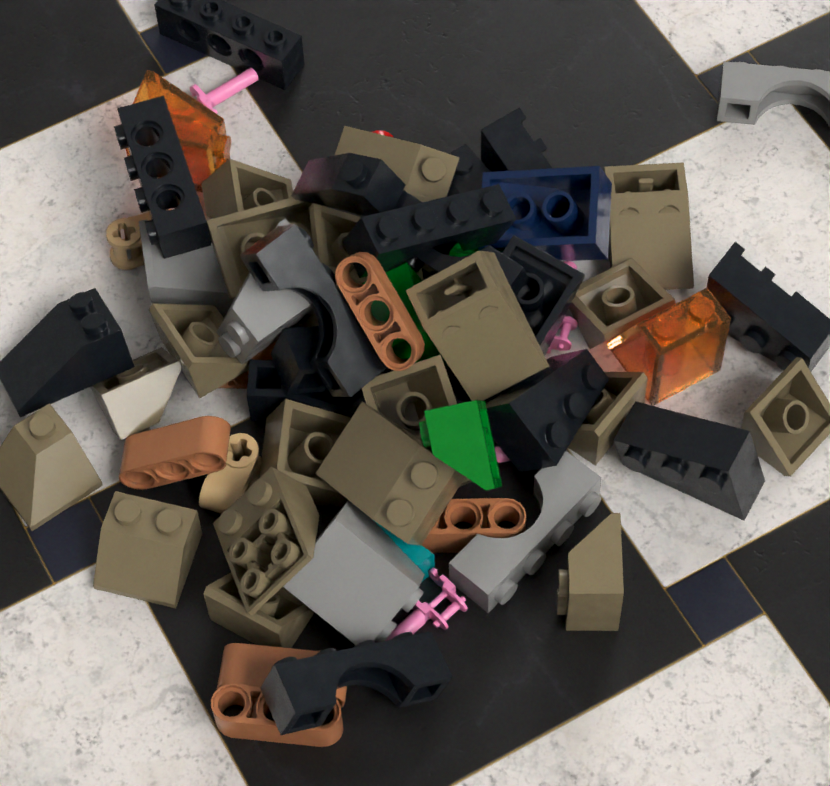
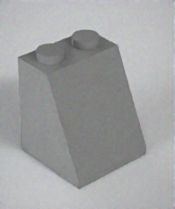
[217,218,337,365]
[139,220,234,318]
[283,500,425,645]

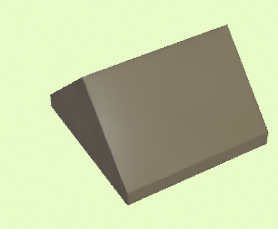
[569,258,676,349]
[149,303,252,398]
[741,357,830,477]
[568,372,648,466]
[204,572,315,648]

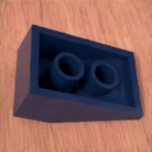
[477,166,612,261]

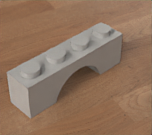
[717,61,830,128]
[449,451,602,613]

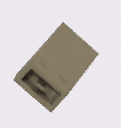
[604,162,694,290]
[405,250,550,401]
[213,466,319,616]

